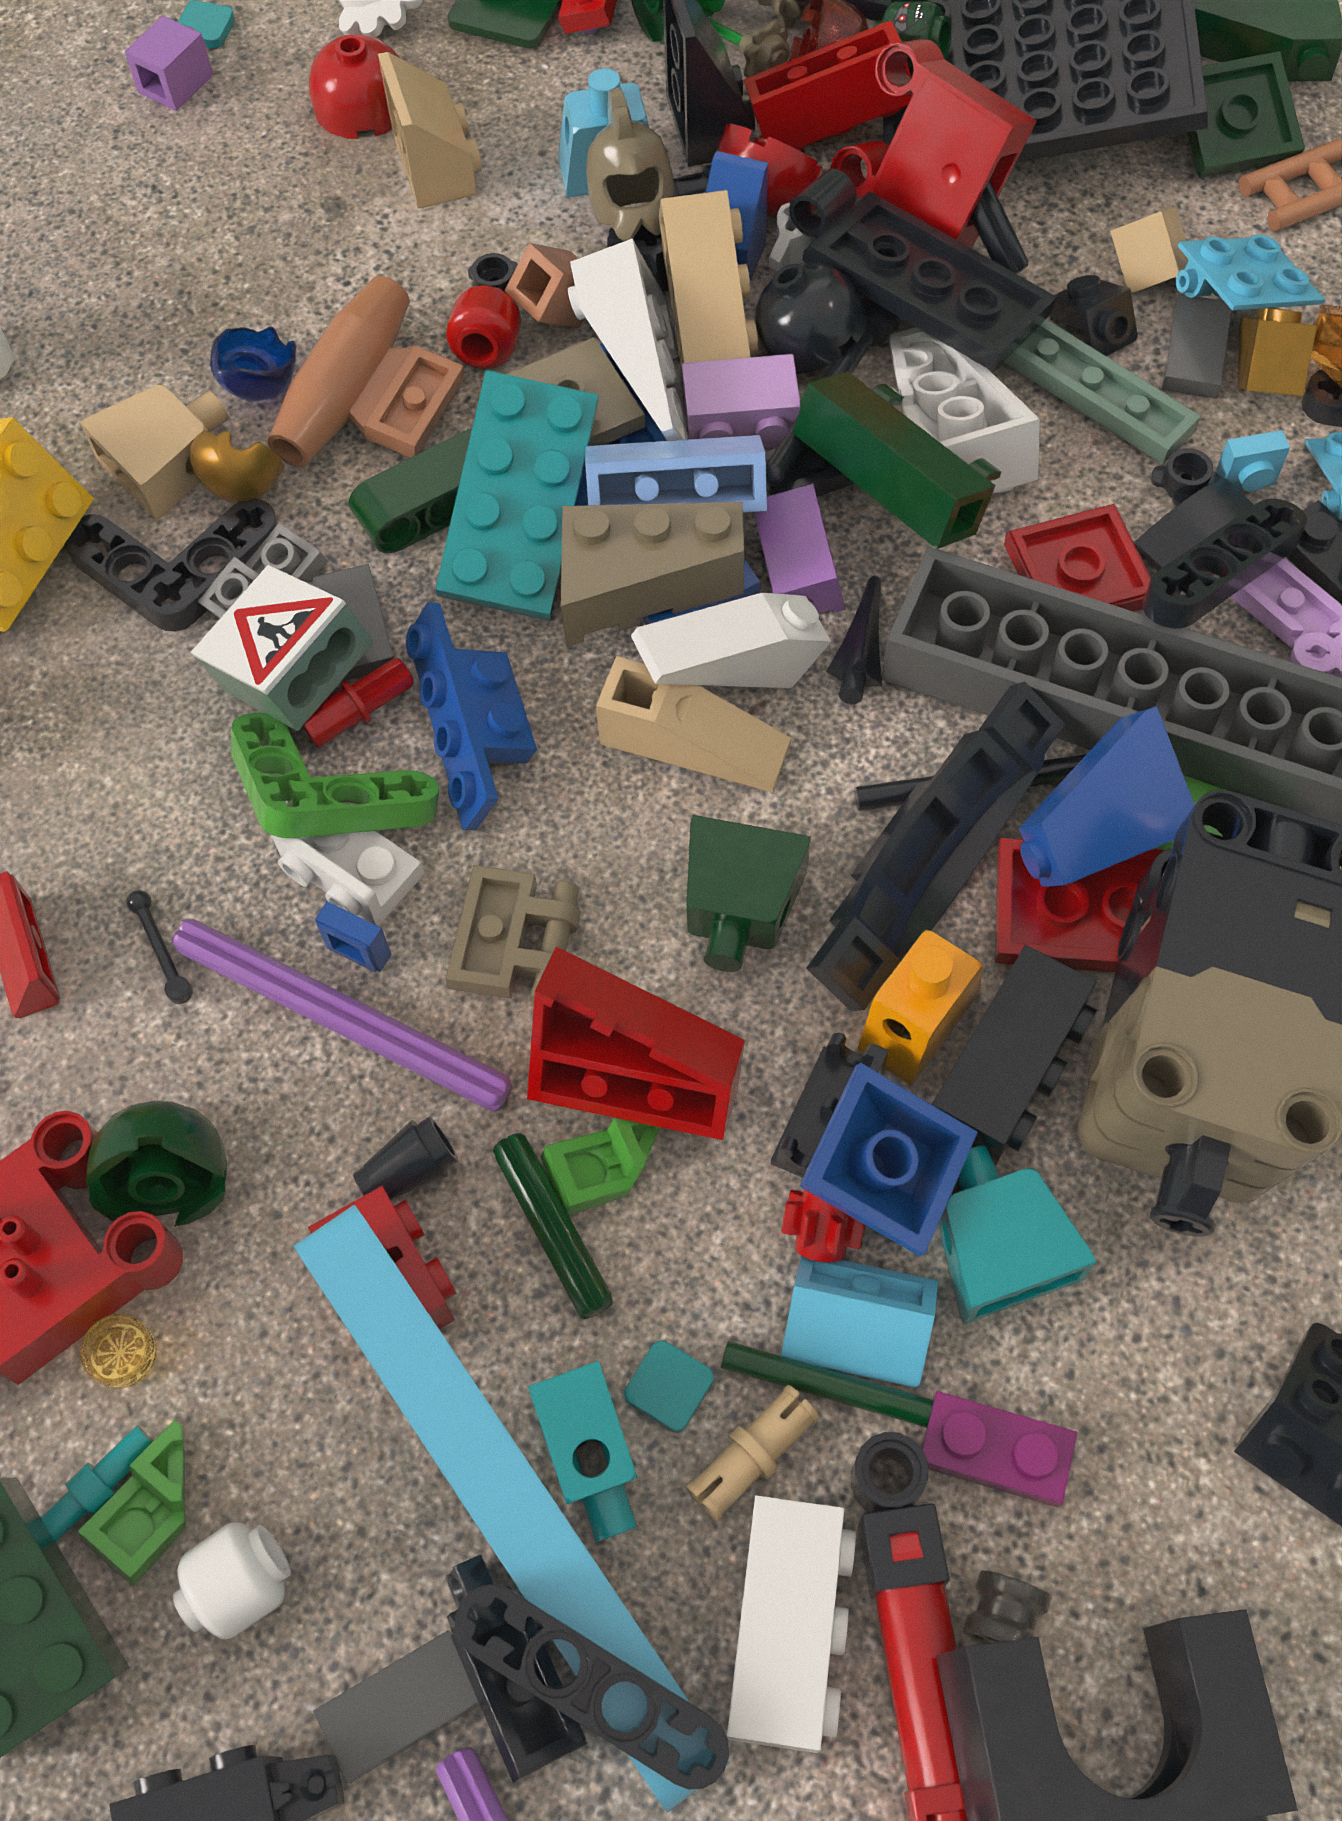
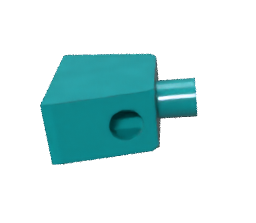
[938,1146,1096,1325]
[528,1361,638,1542]

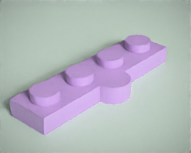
[1231,558,1342,678]

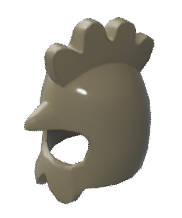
[586,88,675,241]

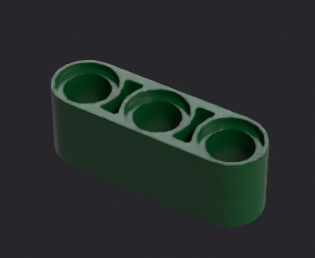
[349,428,472,553]

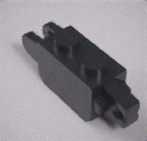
[109,1745,345,1821]

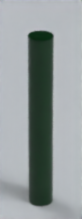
[721,1341,934,1428]

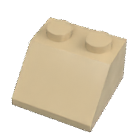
[378,52,482,209]

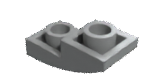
[198,523,328,619]

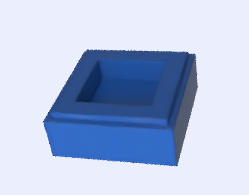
[315,901,392,972]

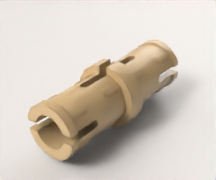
[685,1385,820,1522]

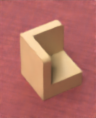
[1110,206,1189,293]

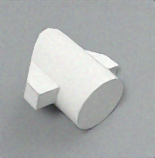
[769,203,816,272]

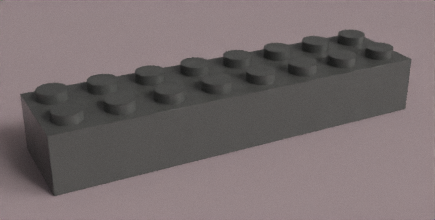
[882,546,1342,825]

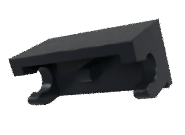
[770,1033,889,1178]

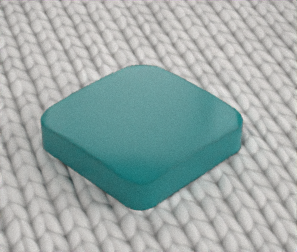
[178,0,235,49]
[624,1340,714,1433]

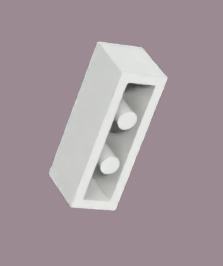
[727,1495,856,1753]

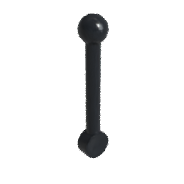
[126,890,193,1004]

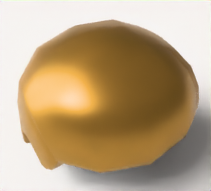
[190,430,285,503]

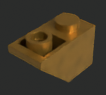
[1237,308,1317,396]

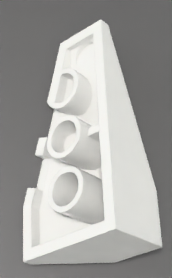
[568,239,688,441]
[888,327,1040,493]

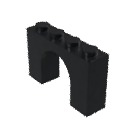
[936,1609,1298,1821]

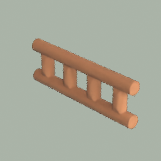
[1239,137,1342,231]

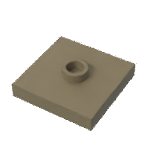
[507,337,645,446]

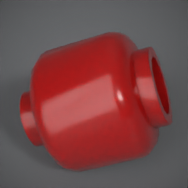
[446,285,522,370]

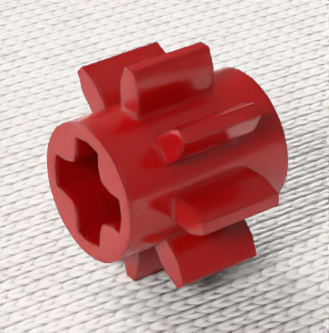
[781,1189,866,1263]

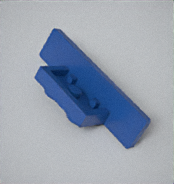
[406,602,537,830]

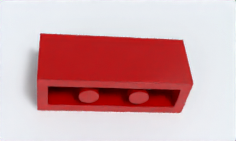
[743,20,914,151]

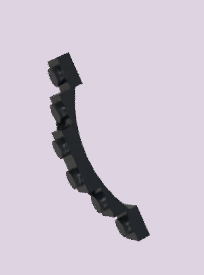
[806,681,1065,1011]

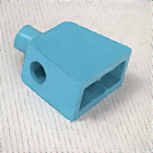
[558,68,650,198]

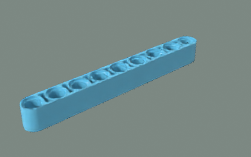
[294,1204,730,1813]

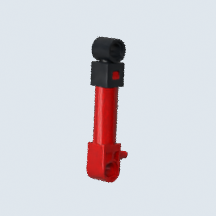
[851,1432,967,1821]

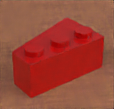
[527,946,745,1140]

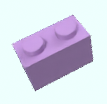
[682,354,800,448]

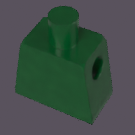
[686,815,811,972]

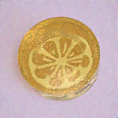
[80,1314,156,1389]

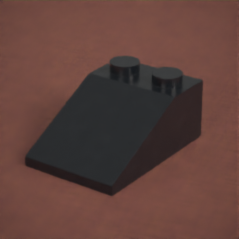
[663,0,755,167]

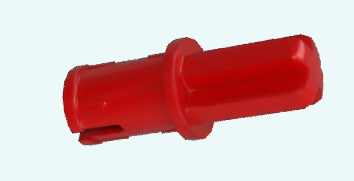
[302,658,414,749]

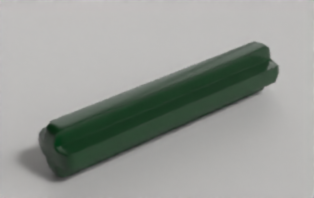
[493,1133,613,1319]

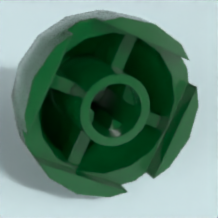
[86,1100,227,1227]

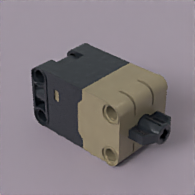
[1077,790,1342,1237]

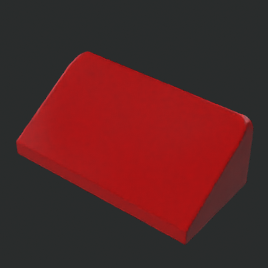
[0,871,61,1018]

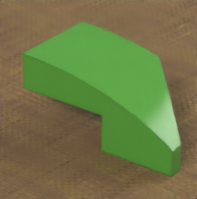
[540,1118,661,1215]
[78,1420,186,1586]

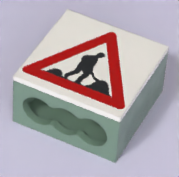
[190,565,374,731]

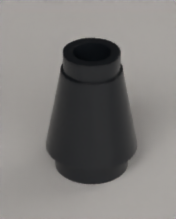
[353,1116,458,1200]

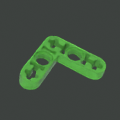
[231,713,439,838]

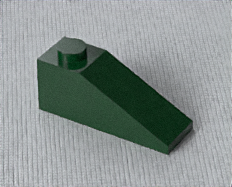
[1194,0,1342,82]

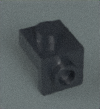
[1050,275,1138,356]

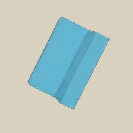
[781,1255,938,1387]

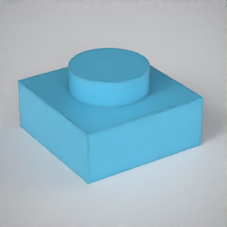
[1216,430,1290,492]

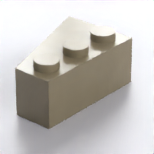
[561,501,744,647]

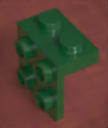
[448,0,563,49]

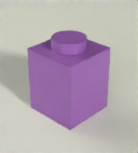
[124,16,213,111]

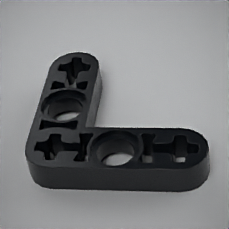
[64,499,278,632]

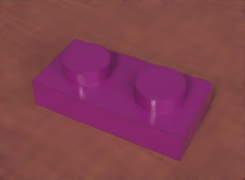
[921,1391,1077,1508]

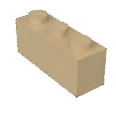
[658,190,758,379]

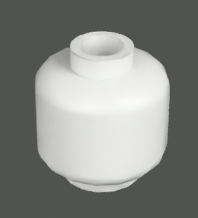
[173,1523,291,1639]

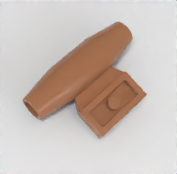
[267,276,464,467]

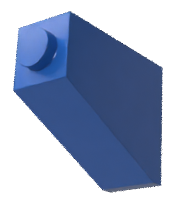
[1019,706,1195,887]

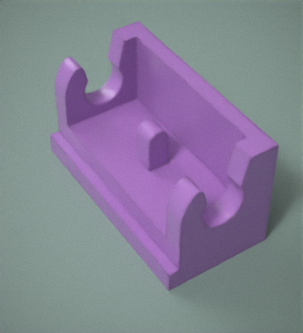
[754,484,846,614]

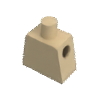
[80,385,229,521]

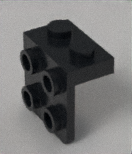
[1234,1323,1342,1527]

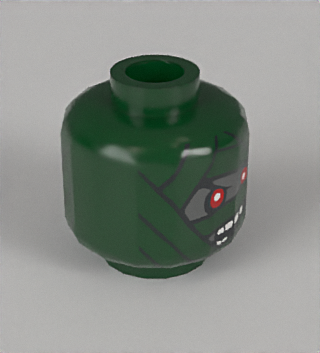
[873,1,952,74]

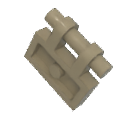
[446,865,581,1003]

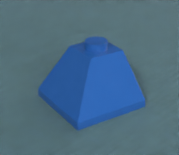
[799,1063,978,1256]

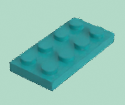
[435,370,599,621]

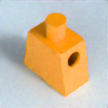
[857,930,983,1086]

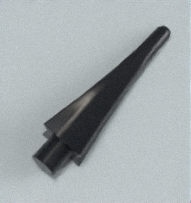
[826,575,883,704]

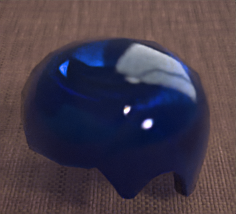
[210,326,297,402]

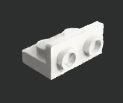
[272,831,425,926]

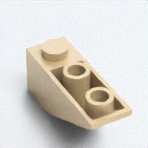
[596,656,791,793]

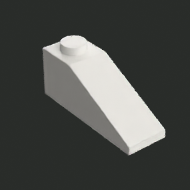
[631,593,831,688]

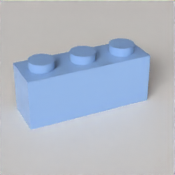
[585,435,767,512]

